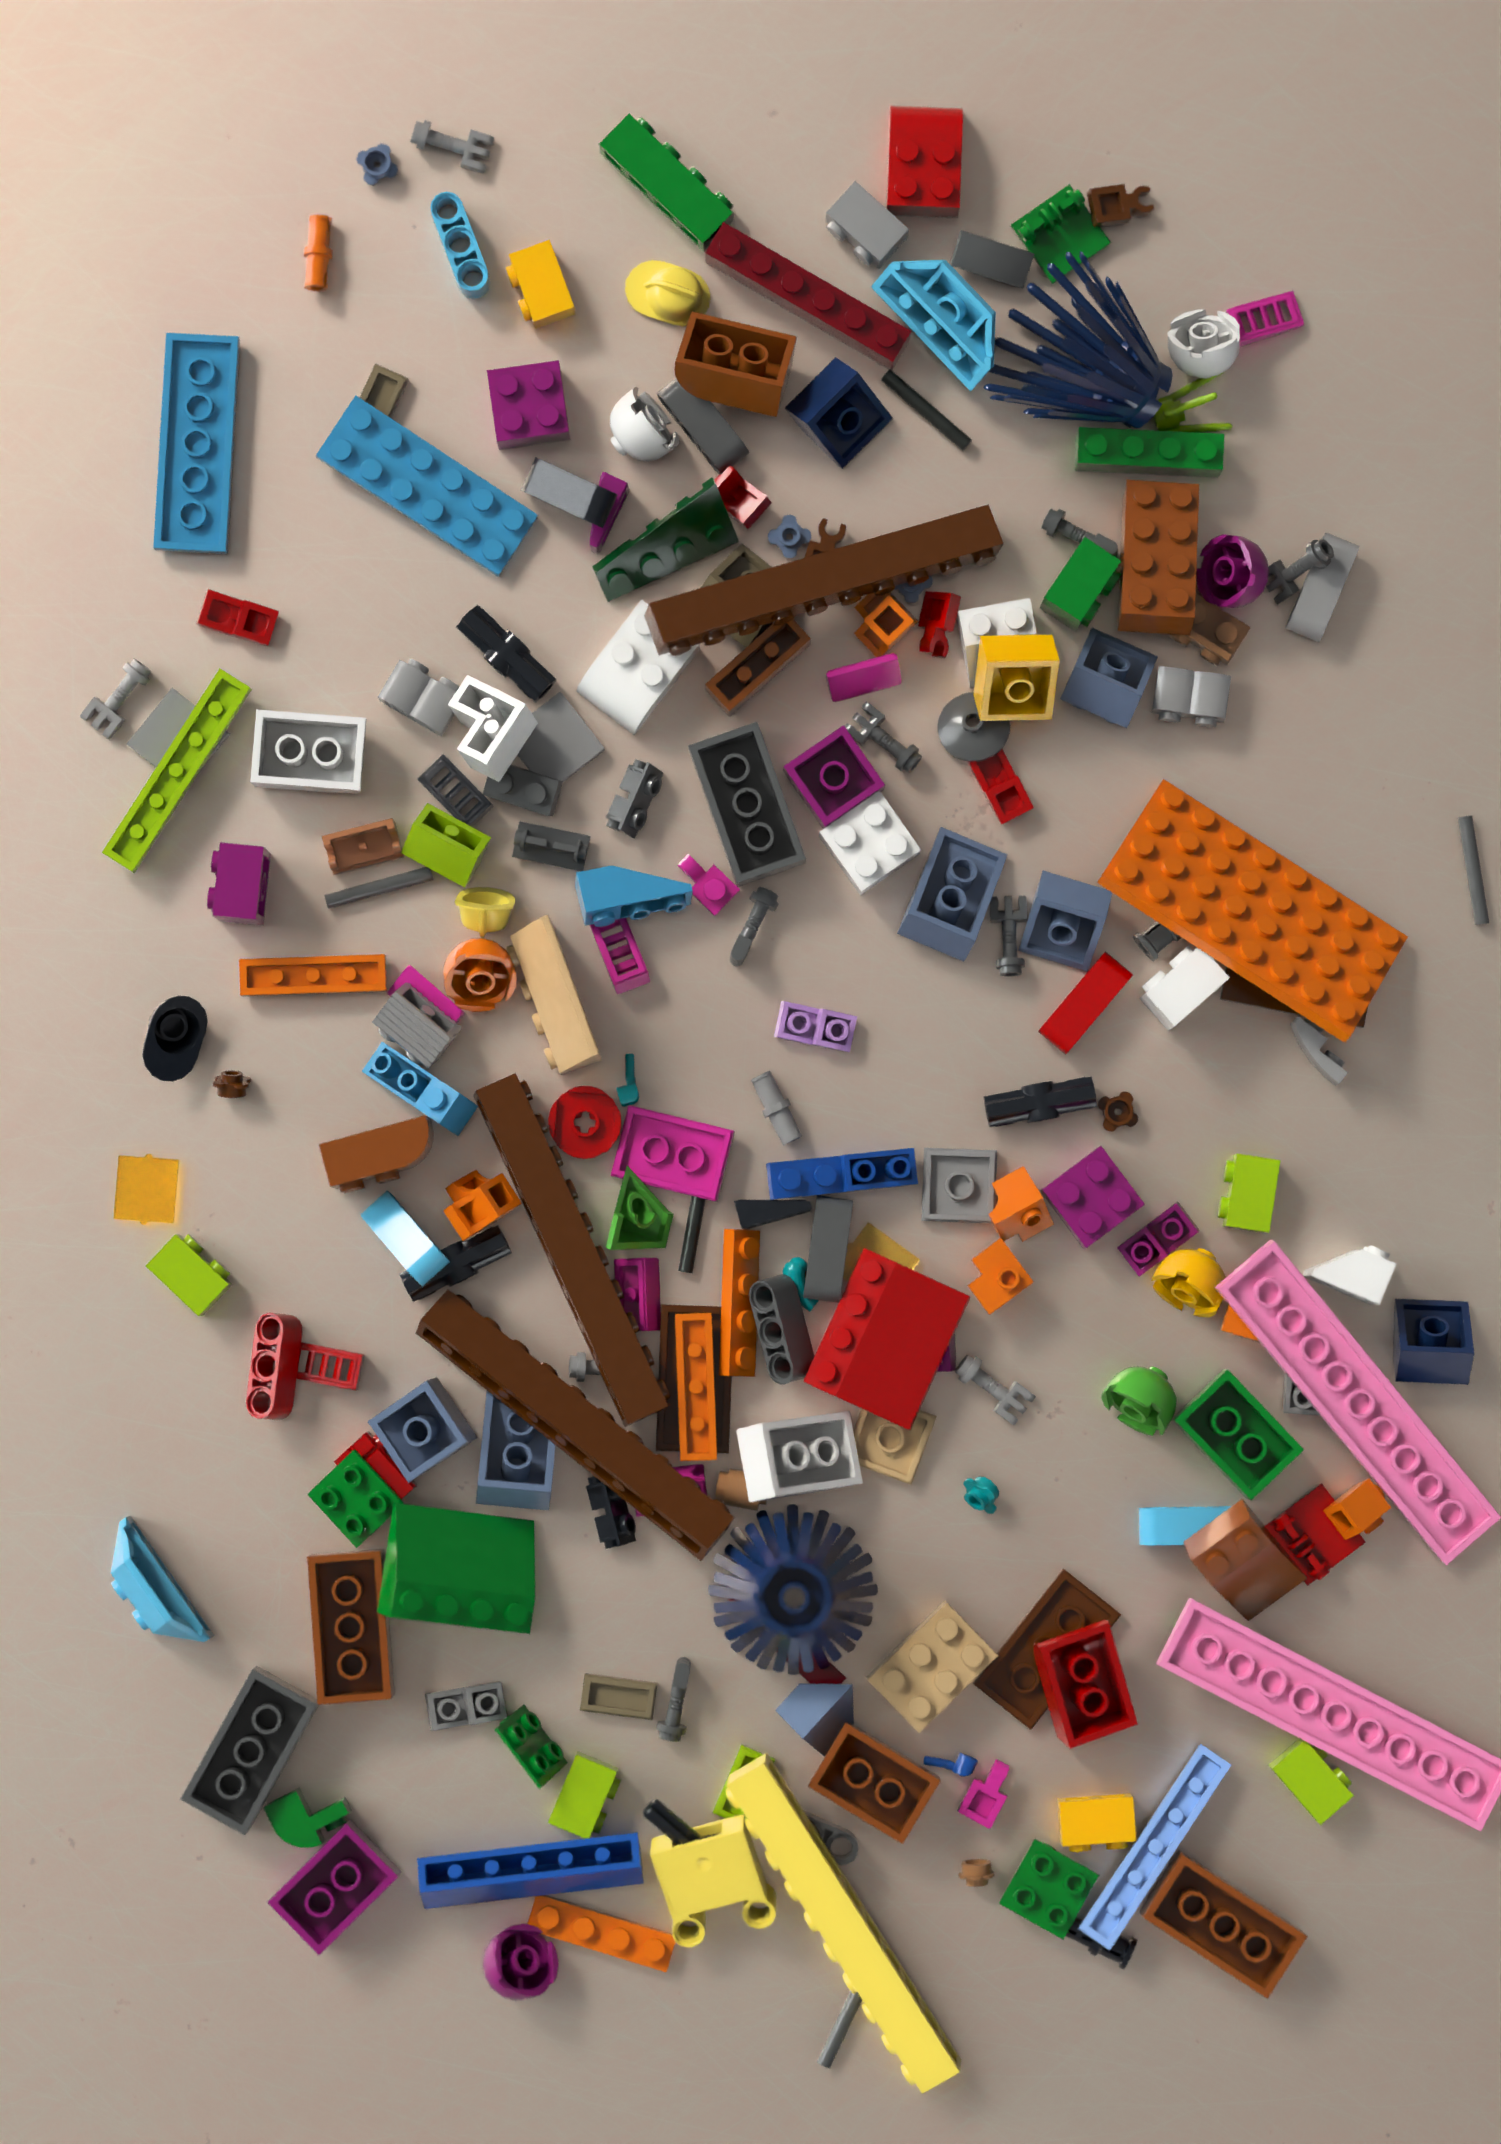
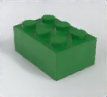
[1172,1369,1304,1500]

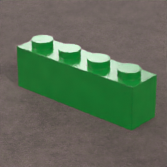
[599,113,733,252]
[1074,427,1224,478]

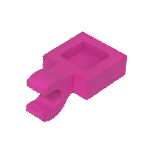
[678,854,740,916]
[957,1759,1010,1829]

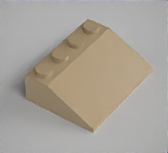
[506,915,602,1075]

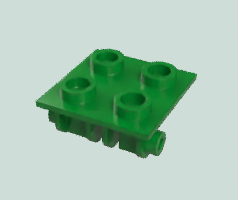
[1011,184,1111,284]
[307,1449,404,1548]
[495,1704,568,1789]
[999,1839,1099,1940]

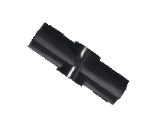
[456,605,557,703]
[983,1077,1097,1127]
[400,1225,512,1302]

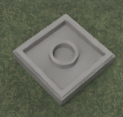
[127,688,230,771]
[517,691,605,782]
[921,1148,997,1223]

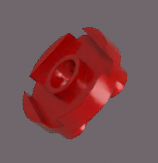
[548,1086,622,1159]

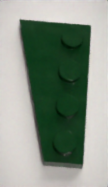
[592,477,739,602]

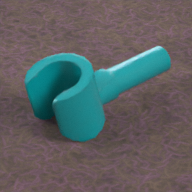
[616,1054,639,1107]

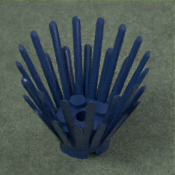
[984,251,1173,429]
[708,1504,878,1675]

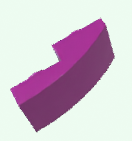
[1117,1202,1200,1277]

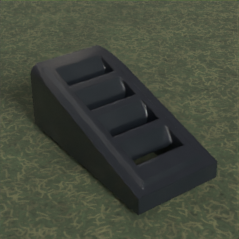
[417,754,494,827]
[734,1200,812,1230]

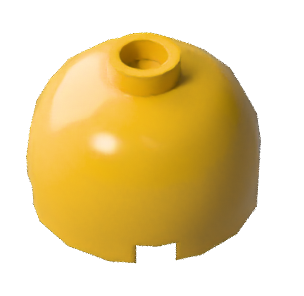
[1151,1248,1226,1317]

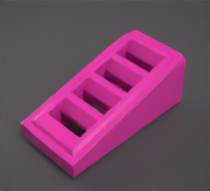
[1225,291,1305,347]
[590,918,650,994]

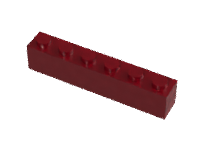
[705,222,912,370]

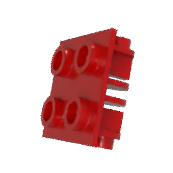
[1265,1483,1366,1586]

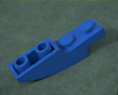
[766,1148,918,1200]

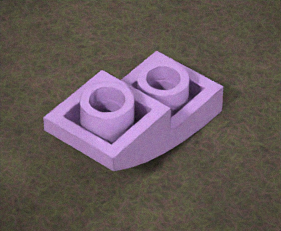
[774,1001,857,1052]

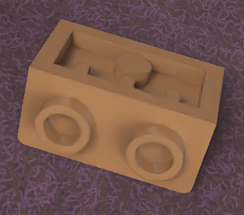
[1169,593,1251,666]

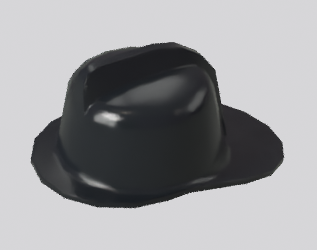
[142,995,208,1082]

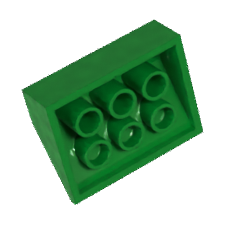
[377,1503,535,1634]

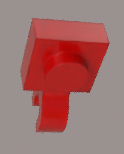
[918,591,961,658]

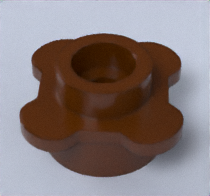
[213,1070,251,1098]
[1098,1092,1138,1132]

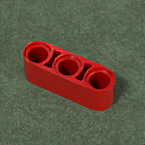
[1038,951,1133,1055]
[246,1313,302,1420]

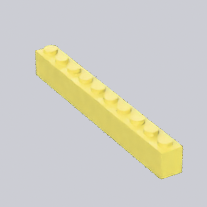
[725,1753,961,2094]

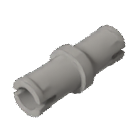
[751,1071,802,1145]

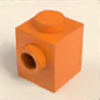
[1323,1478,1391,1540]

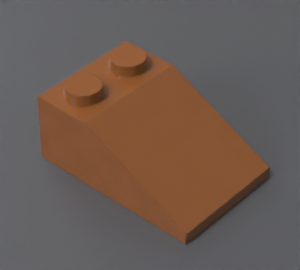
[1183,1499,1307,1621]

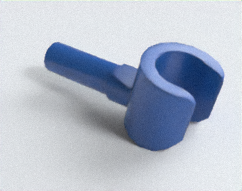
[923,1752,978,1776]

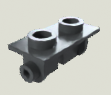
[606,759,664,839]
[512,821,591,871]

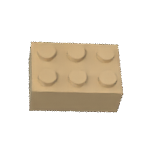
[867,1600,998,1733]

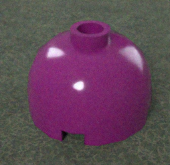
[1196,535,1269,608]
[483,1924,559,2001]

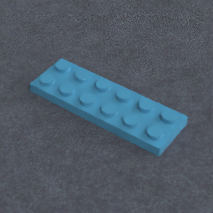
[153,333,240,554]
[316,395,538,577]

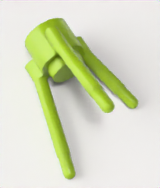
[1153,372,1232,432]

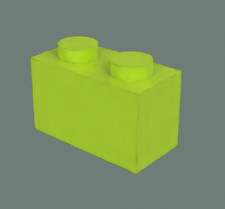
[401,803,491,888]
[1218,1153,1281,1233]
[146,1234,233,1316]
[1268,1738,1354,1825]
[548,1751,622,1839]

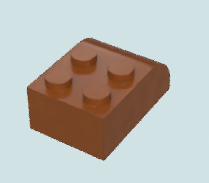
[674,311,797,417]
[319,1115,434,1194]
[808,1722,941,1844]

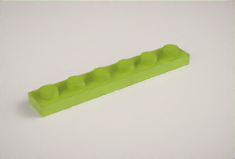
[102,668,252,873]

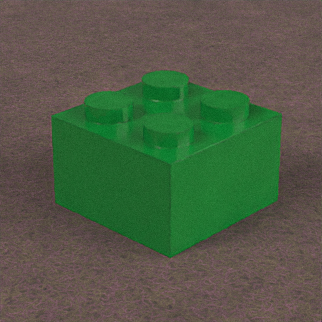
[1040,537,1122,632]

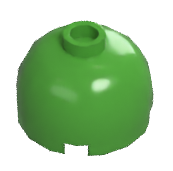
[1101,1366,1177,1436]

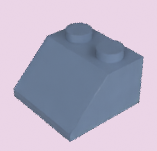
[1060,628,1158,728]
[1018,871,1112,972]
[368,1377,477,1483]

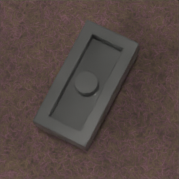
[483,765,563,816]

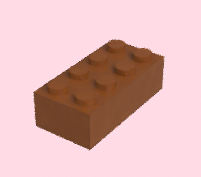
[1117,480,1199,635]
[307,1549,395,1705]
[1139,1850,1308,1999]

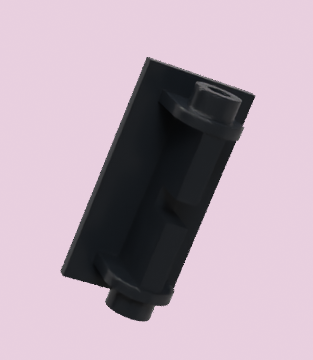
[586,1476,636,1549]

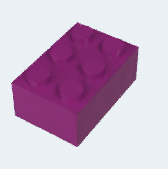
[267,1819,402,1955]

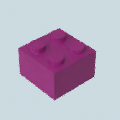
[487,360,570,450]
[783,725,885,829]
[207,842,271,926]
[1040,1146,1145,1249]

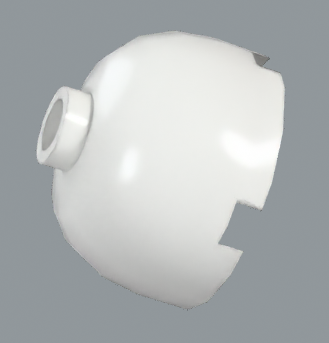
[1168,309,1240,378]
[610,387,680,461]

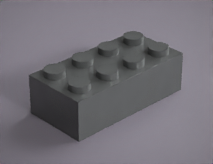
[688,722,806,887]
[180,1666,319,1835]

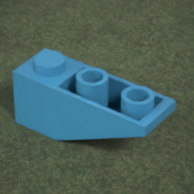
[575,865,693,927]
[362,1042,478,1136]

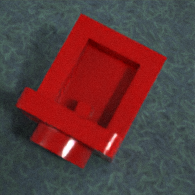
[714,466,772,529]

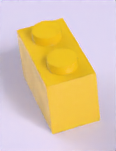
[505,240,576,329]
[1057,1793,1136,1852]

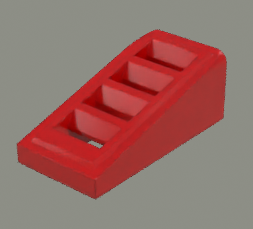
[297,1342,365,1391]

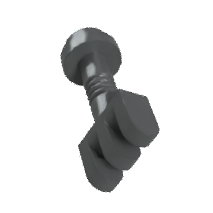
[1041,509,1118,558]
[1266,539,1334,605]
[845,701,922,773]
[730,887,779,966]
[990,896,1027,977]
[657,1657,691,1742]

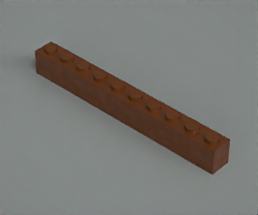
[644,504,1004,656]
[473,1073,670,1427]
[416,1289,735,1561]

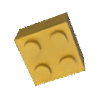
[973,635,1060,721]

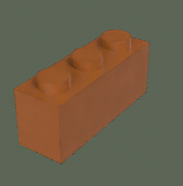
[705,619,811,717]

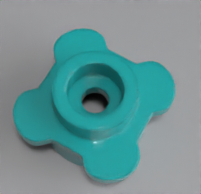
[963,1477,999,1514]

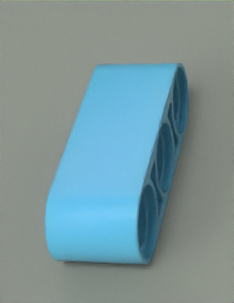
[430,192,490,299]
[360,1190,450,1286]
[1139,1506,1231,1545]

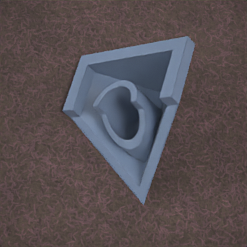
[775,1683,854,1757]

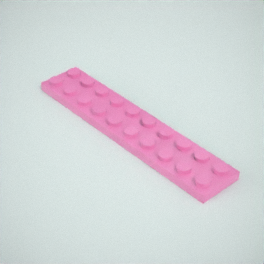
[1215,1239,1501,1565]
[1156,1598,1501,1832]

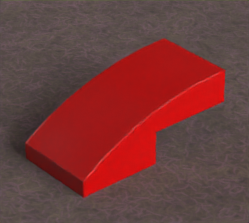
[196,589,279,646]
[967,749,1034,825]

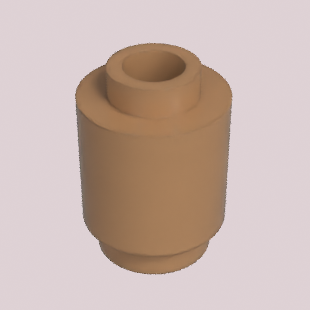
[715,1469,767,1511]

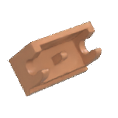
[322,818,404,875]

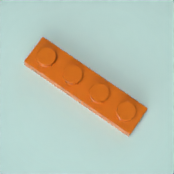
[239,954,387,996]
[719,1229,760,1377]
[675,1313,717,1461]
[527,1895,675,1972]

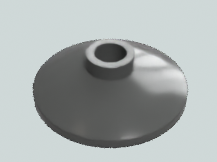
[938,692,1010,762]

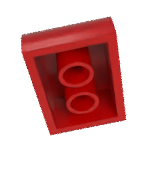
[886,106,963,218]
[1034,1620,1138,1749]

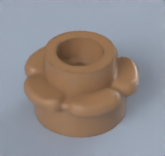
[958,1859,995,1887]

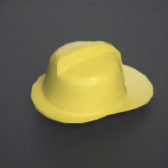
[625,260,711,326]
[455,887,515,938]

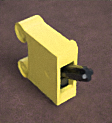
[643,1799,777,1948]

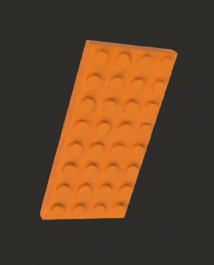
[1097,779,1408,1043]

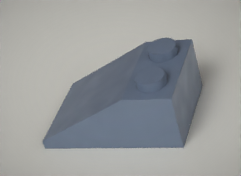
[897,827,1007,962]
[476,1391,555,1510]

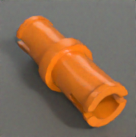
[304,215,333,292]

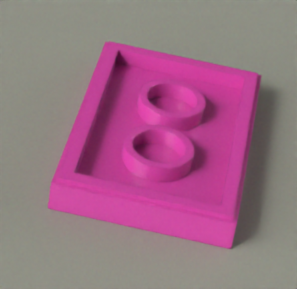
[611,1105,735,1202]

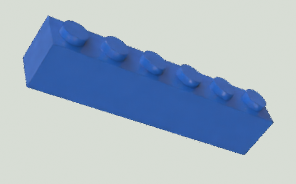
[417,1833,644,1909]

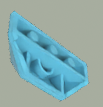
[871,260,996,391]
[111,1516,214,1642]

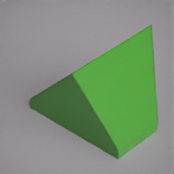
[606,1165,674,1250]

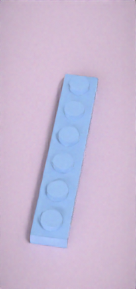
[1078,1744,1231,1950]

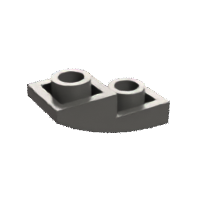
[950,230,1034,288]

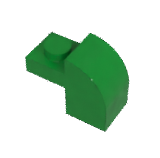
[263,1787,352,1848]

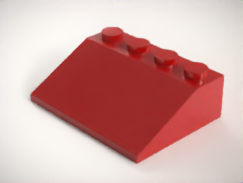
[803,1248,971,1430]

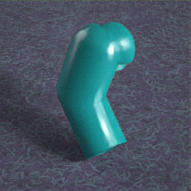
[782,1257,819,1312]

